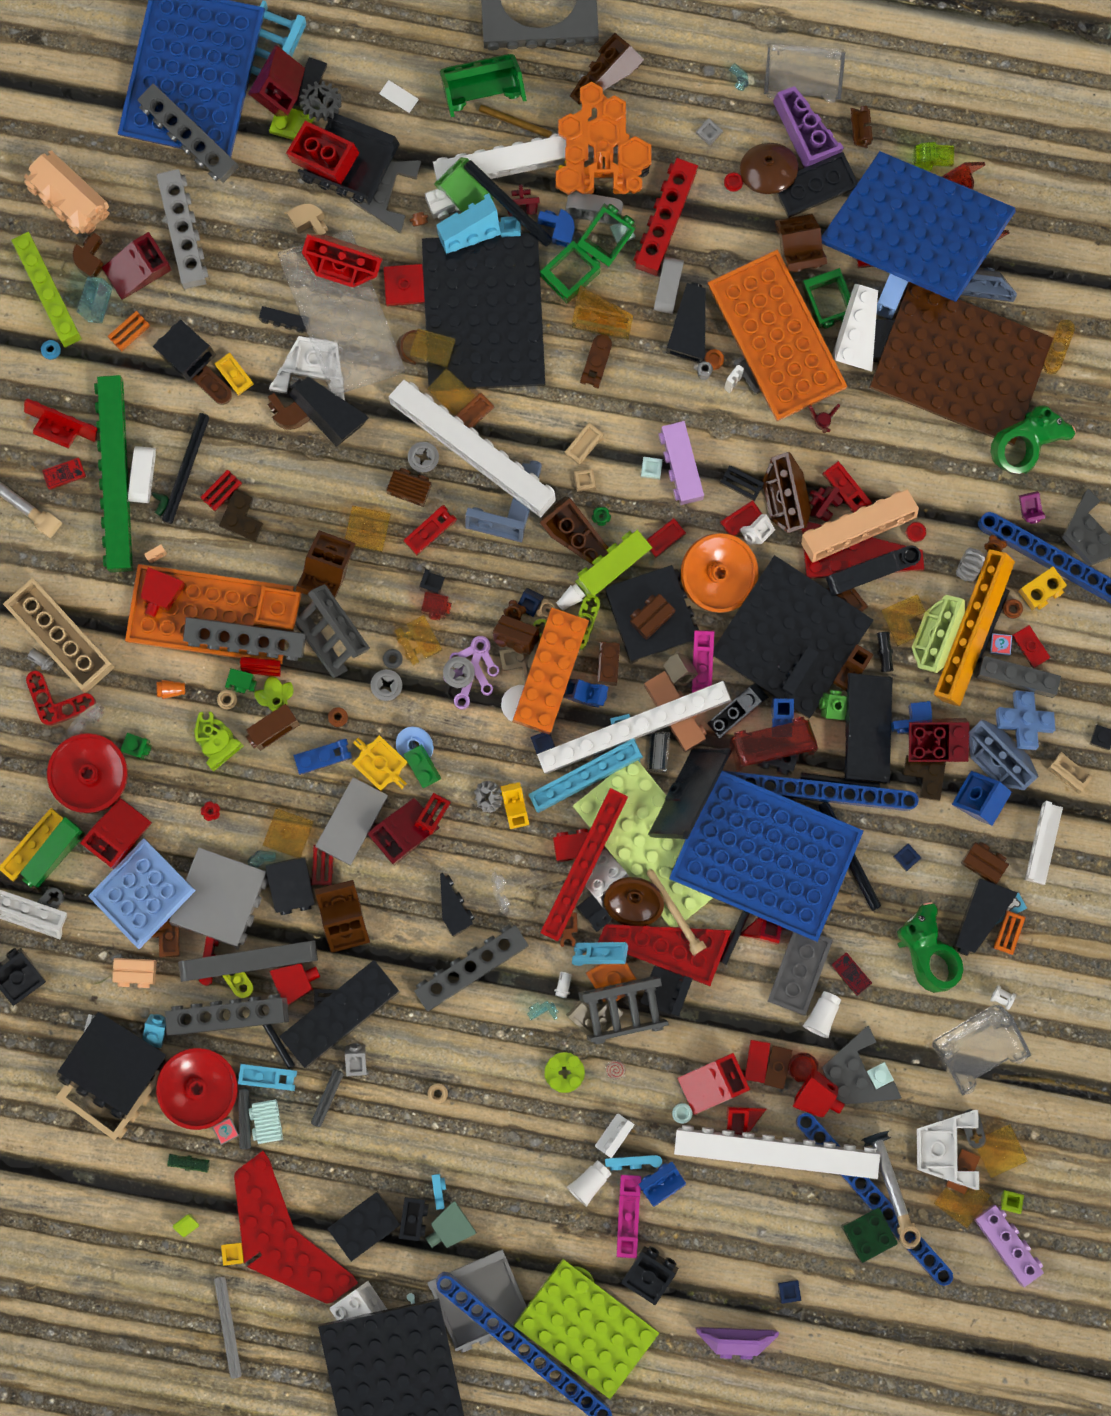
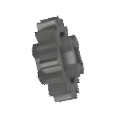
[300,81,342,122]

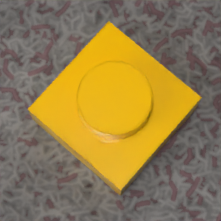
[221,1243,244,1266]

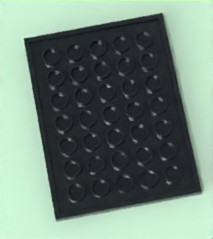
[422,233,545,391]

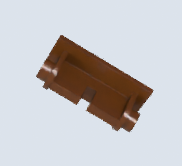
[850,106,873,149]

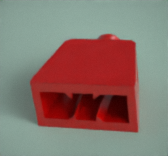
[141,567,185,618]
[269,963,321,1006]
[793,1068,845,1118]

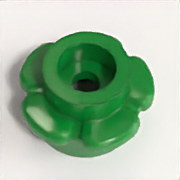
[592,507,611,526]

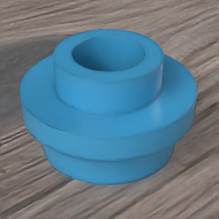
[41,340,61,360]

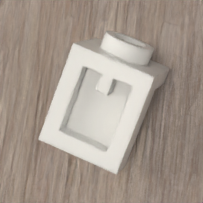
[740,514,775,545]

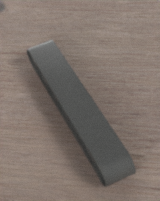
[178,941,318,982]

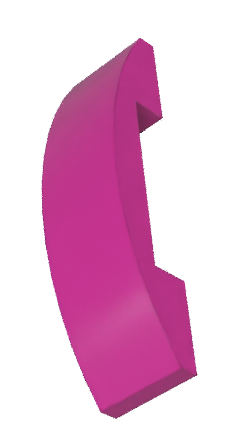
[692,630,714,693]
[616,1175,641,1258]

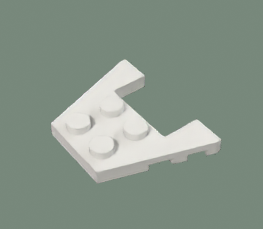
[269,336,345,401]
[917,1110,980,1190]

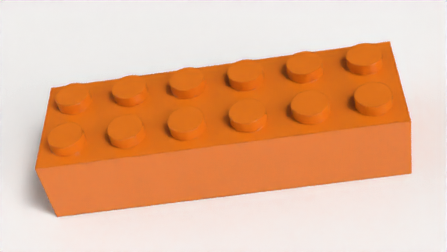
[512,607,589,735]

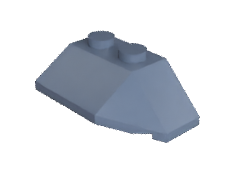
[961,268,1017,302]
[969,719,1039,790]

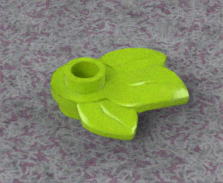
[254,676,294,712]

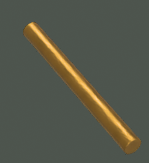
[479,104,553,138]

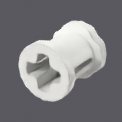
[990,985,1016,1010]

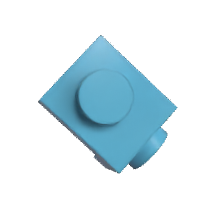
[142,1014,166,1049]

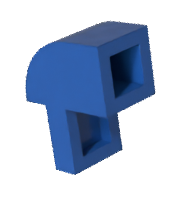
[538,209,575,247]
[563,679,609,708]
[771,698,794,738]
[891,701,932,734]

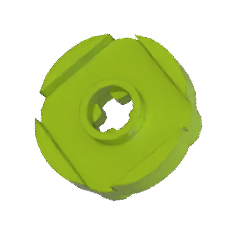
[545,1052,585,1093]

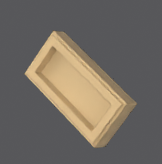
[564,422,604,465]

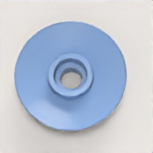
[396,726,434,761]

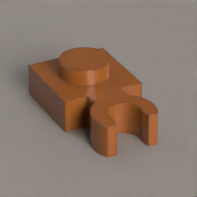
[560,912,578,947]

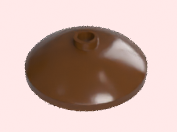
[740,143,798,194]
[604,877,664,926]

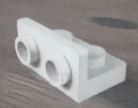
[595,1114,635,1158]

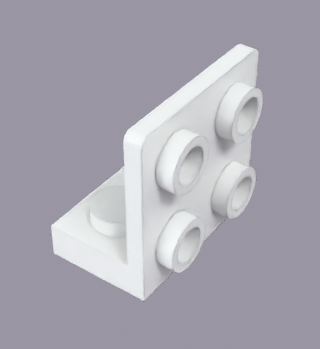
[585,849,629,908]
[330,1281,387,1320]

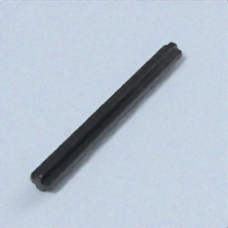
[464,160,552,247]
[162,413,209,524]
[819,801,881,911]

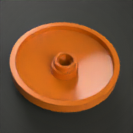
[681,533,758,613]

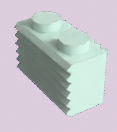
[249,1099,283,1144]

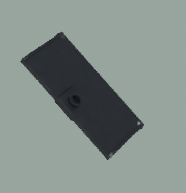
[844,673,893,784]
[648,748,732,839]

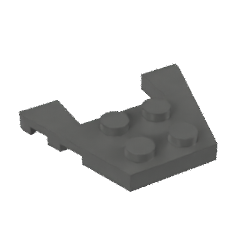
[350,160,421,234]
[1062,489,1111,566]
[821,1026,902,1104]

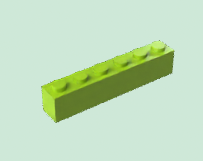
[11,231,82,347]

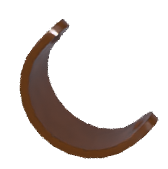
[396,330,426,365]

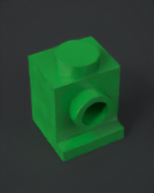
[225,668,257,694]

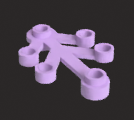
[443,636,499,710]

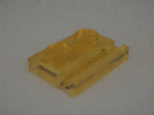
[410,328,455,367]
[427,368,475,415]

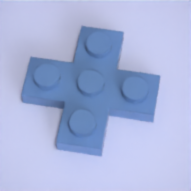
[996,691,1056,750]

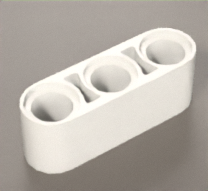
[128,446,156,503]

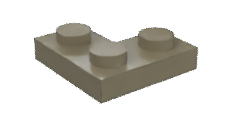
[499,644,538,682]
[566,1001,623,1035]

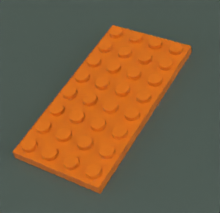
[707,249,848,421]
[125,564,294,665]

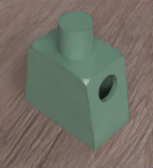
[426,1201,477,1248]

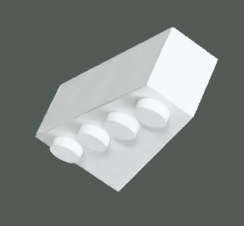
[832,284,878,372]

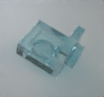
[527,1001,559,1021]

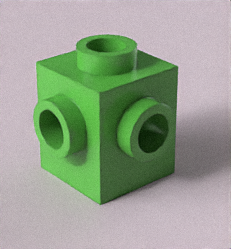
[819,690,847,720]

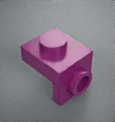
[1019,491,1046,524]

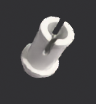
[554,972,573,998]

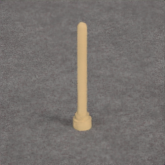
[647,869,707,956]

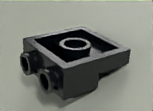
[0,948,46,1006]
[621,1246,679,1305]

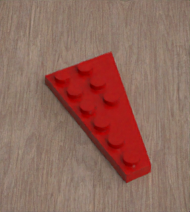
[802,522,924,579]
[598,924,731,987]

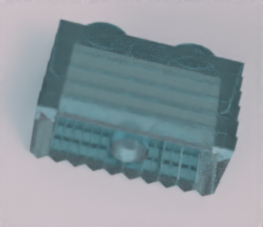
[76,277,113,324]

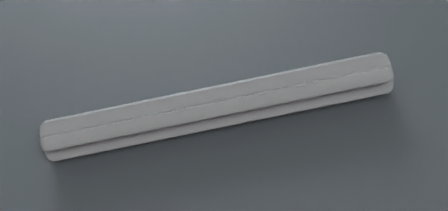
[214,1276,242,1379]

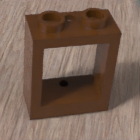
[245,704,300,751]

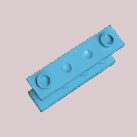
[251,0,307,76]

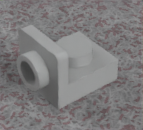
[345,1043,367,1076]

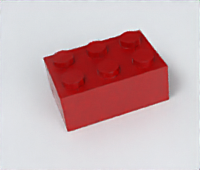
[286,121,359,185]

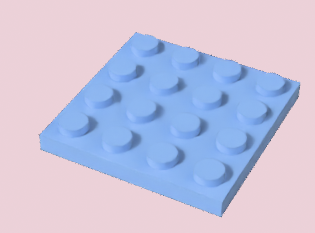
[88,838,196,949]

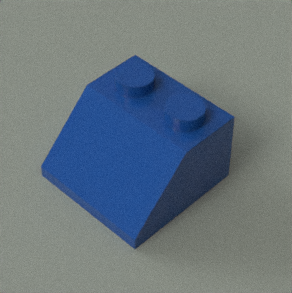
[952,771,1012,826]

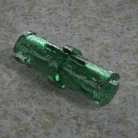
[167,1154,210,1173]

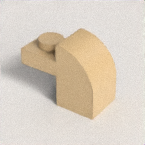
[286,204,328,235]

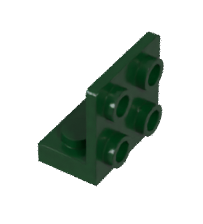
[841,1208,898,1263]

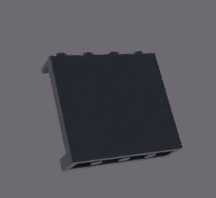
[298,113,400,205]
[605,565,699,664]
[56,1012,166,1119]

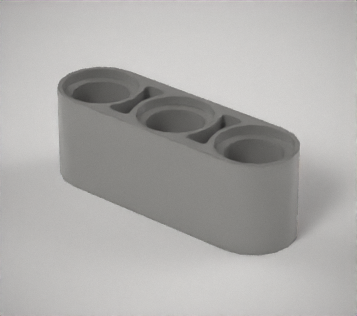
[565,192,623,224]
[654,257,684,314]

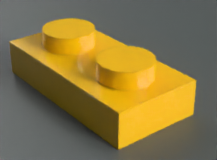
[214,353,254,396]

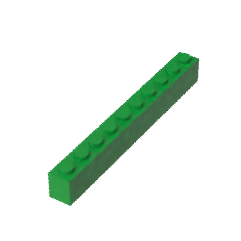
[94,375,133,573]

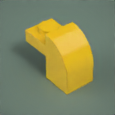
[500,782,529,829]

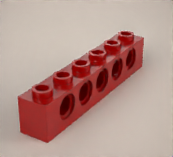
[633,158,698,276]

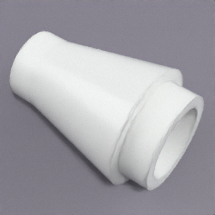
[556,583,586,611]

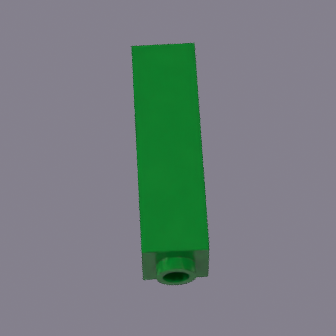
[20,817,86,888]

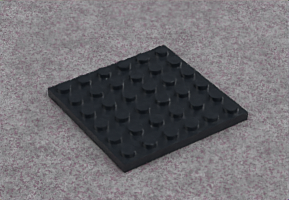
[713,555,873,719]
[318,1298,464,1416]

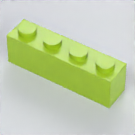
[575,529,652,599]

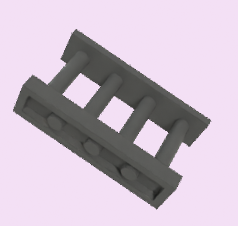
[295,584,370,678]
[578,976,669,1044]

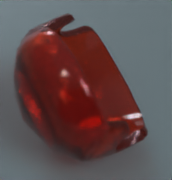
[788,1052,819,1082]

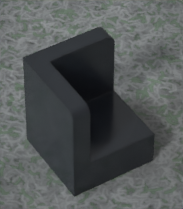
[419,569,445,597]

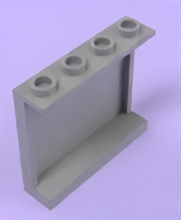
[169,847,268,950]
[427,1249,527,1353]

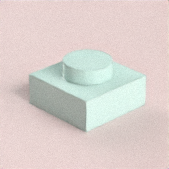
[867,1062,894,1089]

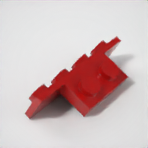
[24,399,98,449]

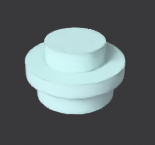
[672,1103,692,1124]

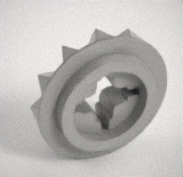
[408,442,439,473]
[443,657,475,688]
[371,669,402,701]
[474,781,502,813]

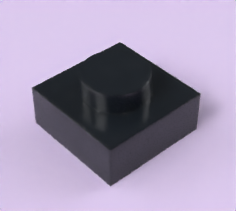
[1090,725,1111,750]

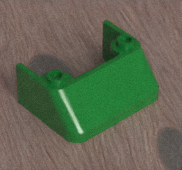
[440,54,527,117]

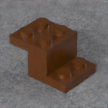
[775,214,827,272]
[296,530,356,598]
[314,880,370,953]

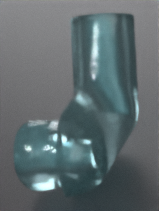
[729,63,749,91]
[248,850,276,868]

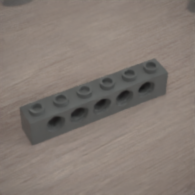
[137,83,239,183]
[183,617,306,661]
[414,925,529,1012]
[165,994,289,1036]

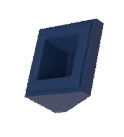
[518,588,544,617]

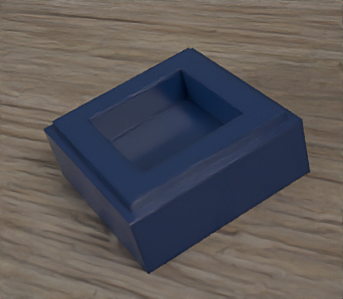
[530,733,555,754]
[893,843,921,872]
[778,1280,802,1304]

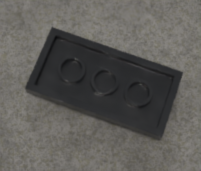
[777,152,858,218]

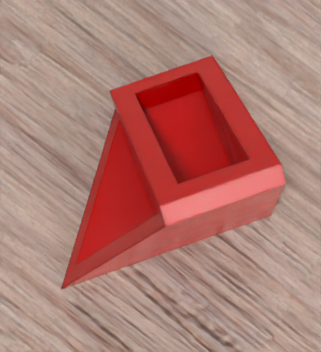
[740,917,782,945]
[726,1107,767,1135]

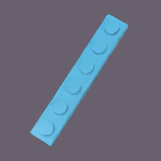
[528,739,643,813]

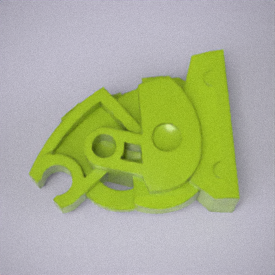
[194,712,244,771]

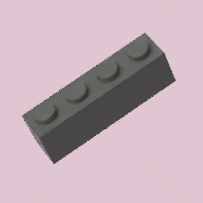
[976,656,1061,698]

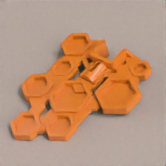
[556,82,651,195]

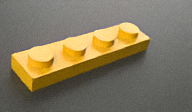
[0,808,63,882]

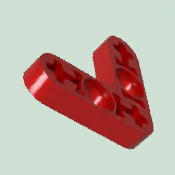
[26,671,96,726]

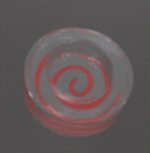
[605,1060,626,1080]

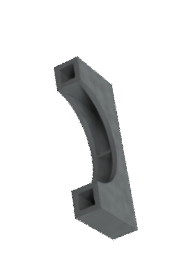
[481,0,599,51]

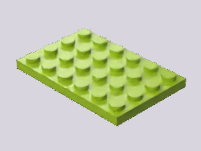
[513,1259,659,1399]

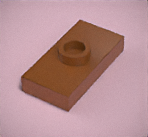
[455,393,495,428]
[945,1149,980,1194]

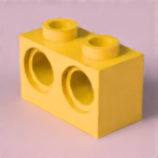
[1018,566,1067,610]

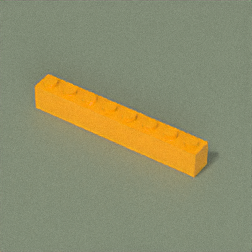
[934,549,1015,706]

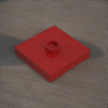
[384,264,425,306]

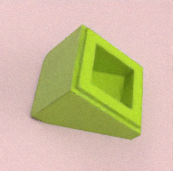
[1001,1190,1024,1214]
[173,1214,199,1237]

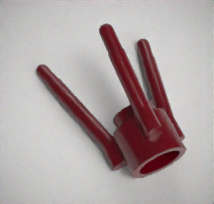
[809,404,840,433]

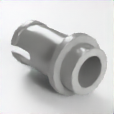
[697,361,713,380]
[27,648,54,671]

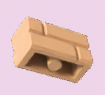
[112,958,157,988]

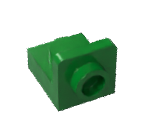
[121,733,152,760]

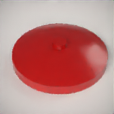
[47,733,128,814]
[156,1048,237,1130]

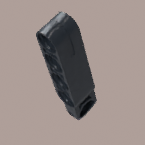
[825,545,921,596]

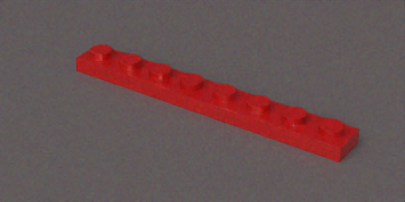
[540,788,628,941]

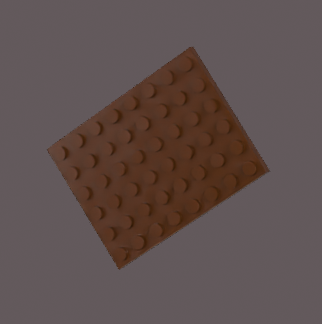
[869,282,1054,446]

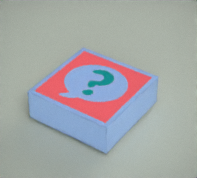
[990,633,1012,656]

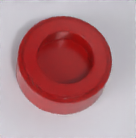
[906,522,926,543]

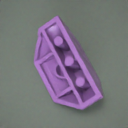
[696,1327,779,1359]

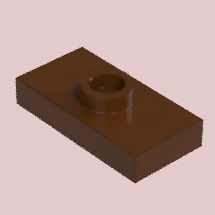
[764,1045,793,1089]

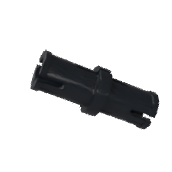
[877,632,894,672]

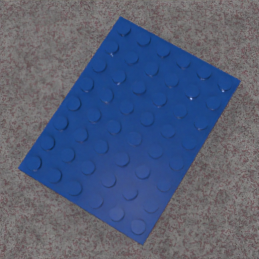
[118,0,265,157]
[821,151,1016,302]
[669,771,864,942]

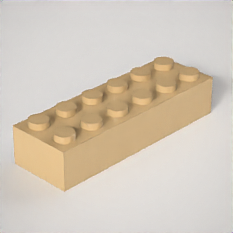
[3,577,115,693]

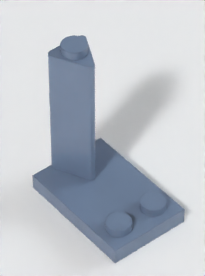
[465,461,542,543]

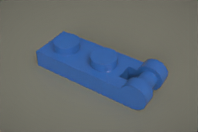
[293,739,352,775]

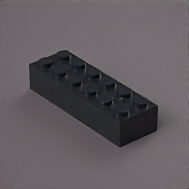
[279,960,400,1068]

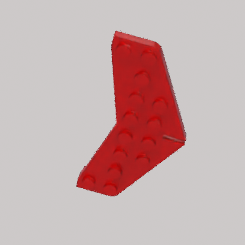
[234,1151,359,1304]

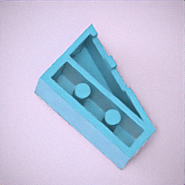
[436,193,501,254]

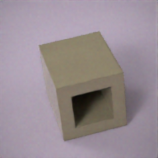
[663,653,698,686]

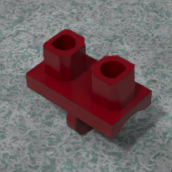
[507,184,540,216]
[809,486,844,522]

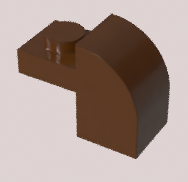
[73,233,104,282]
[267,393,310,430]
[833,645,874,692]

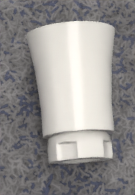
[803,991,841,1038]
[566,1160,611,1207]

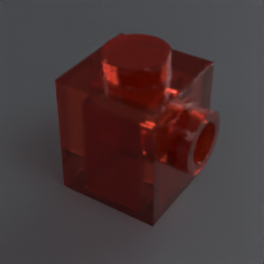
[421,592,452,621]

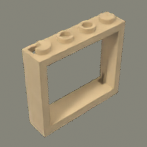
[56,1069,160,1141]

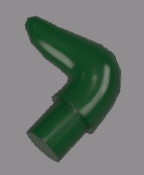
[151,492,169,517]

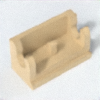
[1047,752,1093,794]

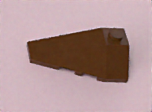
[570,33,644,105]
[539,496,609,566]

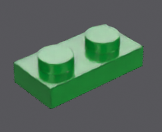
[403,744,441,789]

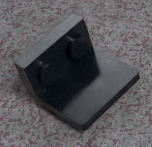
[641,966,693,1017]

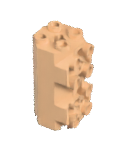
[24,150,110,235]

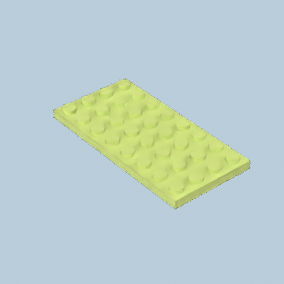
[572,761,712,927]

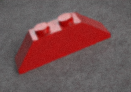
[302,234,382,288]

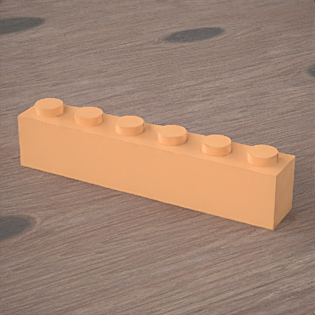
[801,489,919,563]

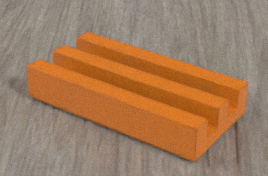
[108,311,150,352]
[993,910,1026,955]

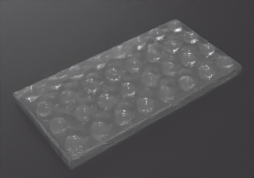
[278,230,405,395]

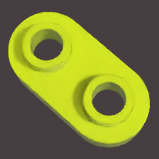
[222,972,254,998]

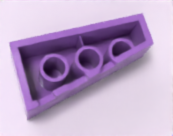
[773,86,844,168]

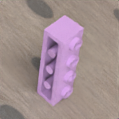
[658,421,704,505]
[973,1205,1044,1287]

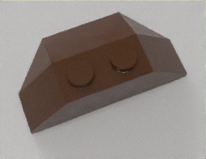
[762,452,811,533]

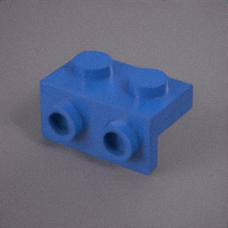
[638,1162,686,1207]

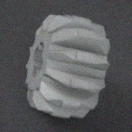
[956,547,985,582]

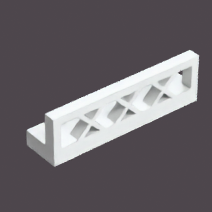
[1025,801,1063,885]
[0,890,67,939]

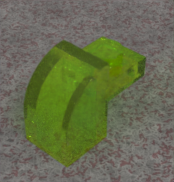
[912,142,954,171]

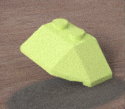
[912,595,965,673]

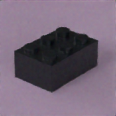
[327,1191,401,1262]

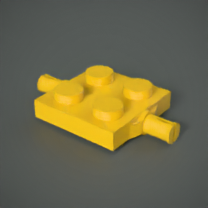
[352,735,408,791]

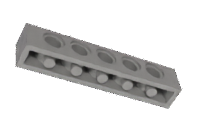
[156,169,209,289]

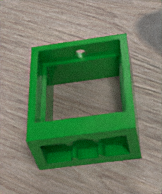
[577,203,636,267]
[540,240,601,304]
[802,268,851,329]

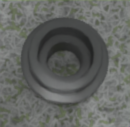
[383,649,403,669]

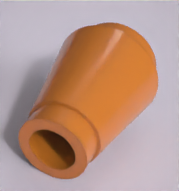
[156,679,185,699]

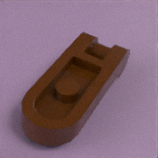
[580,334,612,389]
[192,366,232,405]

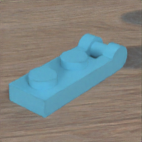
[572,942,628,966]
[238,1064,297,1091]
[605,1155,662,1171]

